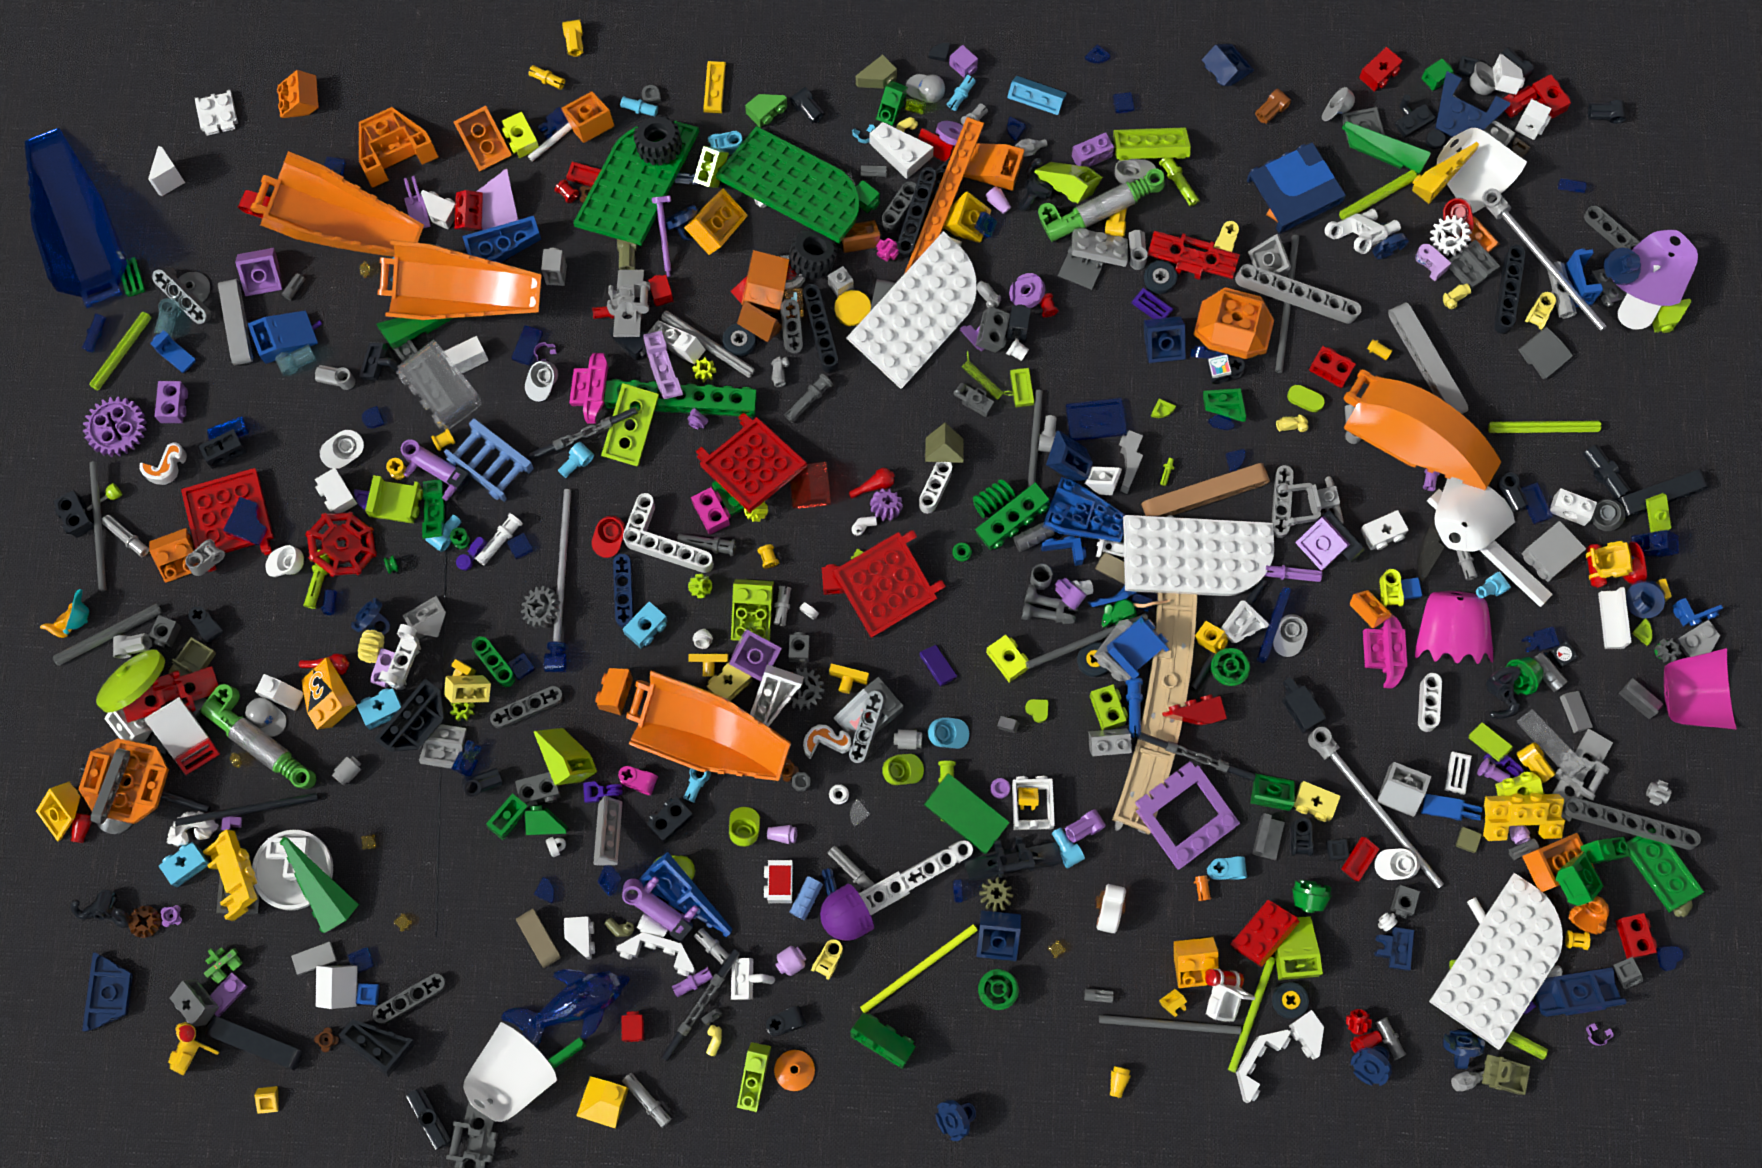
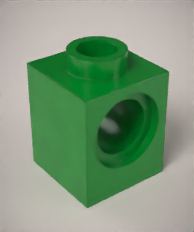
[1422,59,1454,91]
[856,180,880,214]

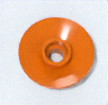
[774,1050,815,1091]

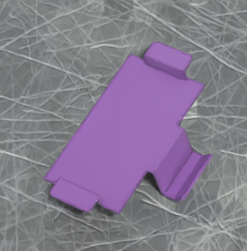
[960,325,984,351]

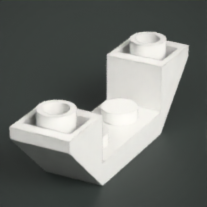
[616,932,696,976]
[1236,1030,1291,1103]

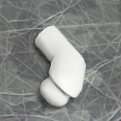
[852,516,877,536]

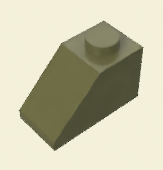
[856,55,897,88]

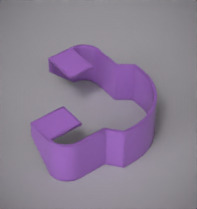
[534,342,556,362]
[1586,1023,1614,1046]

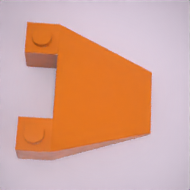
[359,107,438,188]

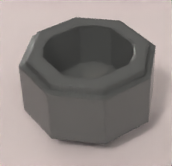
[792,772,810,792]

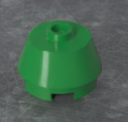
[1211,648,1250,686]
[1506,657,1543,695]
[1292,880,1332,913]
[978,969,1019,1010]

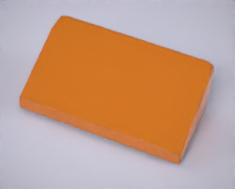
[1469,216,1500,253]
[1350,590,1392,628]

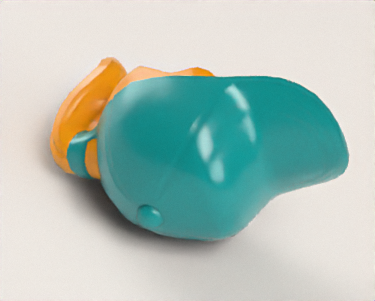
[40,589,90,638]

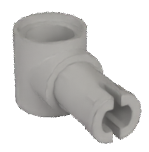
[1038,415,1057,452]

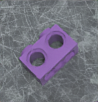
[1072,133,1114,167]
[155,381,188,423]

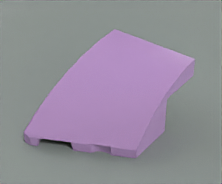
[476,169,518,230]

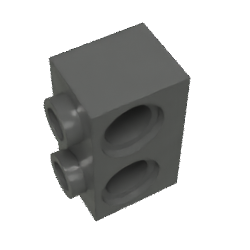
[975,307,1010,353]
[515,772,561,809]

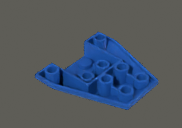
[1043,477,1125,542]

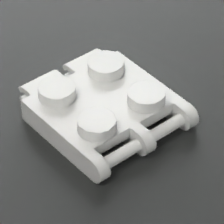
[195,90,238,136]

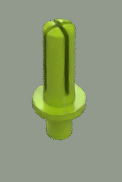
[1160,458,1175,486]

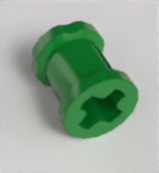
[450,527,470,550]

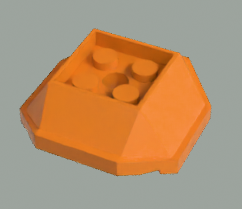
[1193,287,1274,359]
[78,738,169,824]

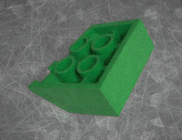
[850,1012,916,1069]

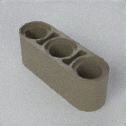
[516,909,561,968]

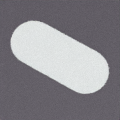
[1618,265,1661,329]

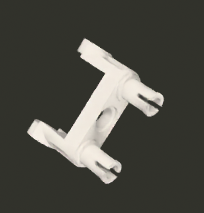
[1325,209,1401,254]
[378,624,421,691]

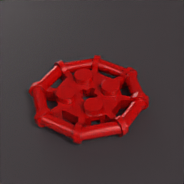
[305,511,377,577]

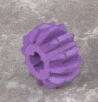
[870,488,903,521]

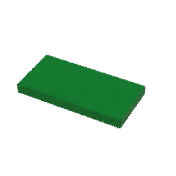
[924,773,1009,854]
[1626,827,1704,913]

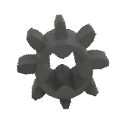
[1655,638,1681,663]

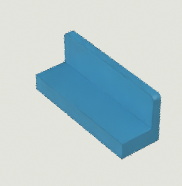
[1007,76,1067,115]

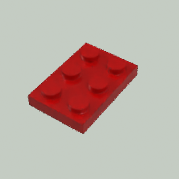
[1230,900,1300,967]

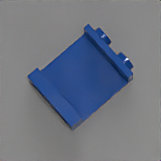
[1565,249,1603,307]
[1106,616,1169,680]

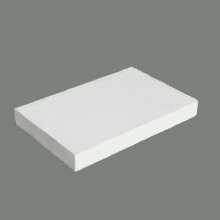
[145,697,208,763]

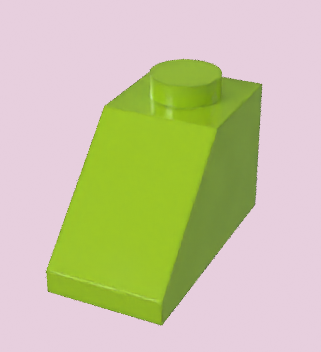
[1652,298,1691,333]

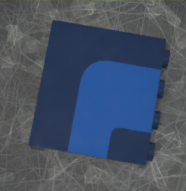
[1247,142,1346,234]

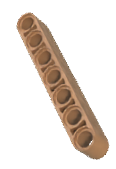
[1141,463,1270,517]

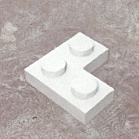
[266,838,309,879]

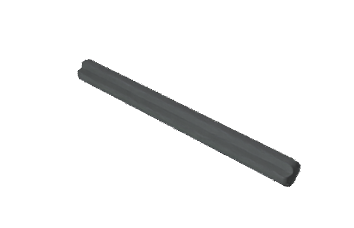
[53,604,162,665]

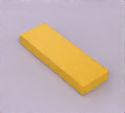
[704,61,726,113]

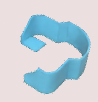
[852,125,875,143]

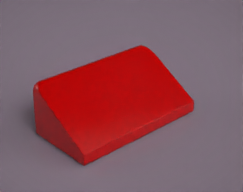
[918,128,954,162]

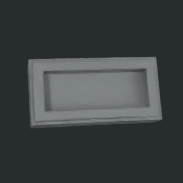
[291,942,337,975]

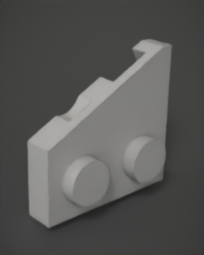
[1675,620,1720,658]

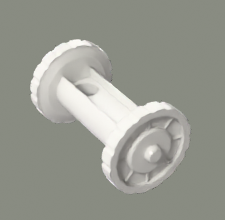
[1096,540,1124,557]

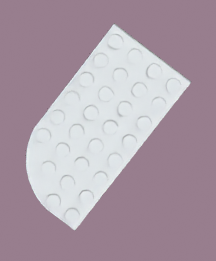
[847,231,976,389]
[1123,515,1274,596]
[1429,873,1563,1050]

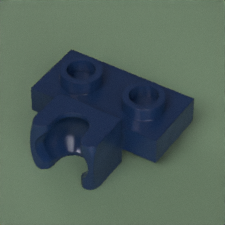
[1374,927,1414,971]

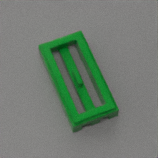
[117,257,146,297]
[548,1038,585,1070]

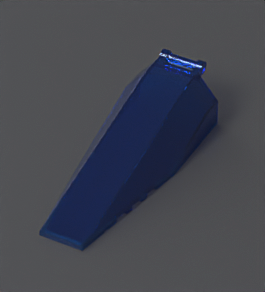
[25,128,128,308]

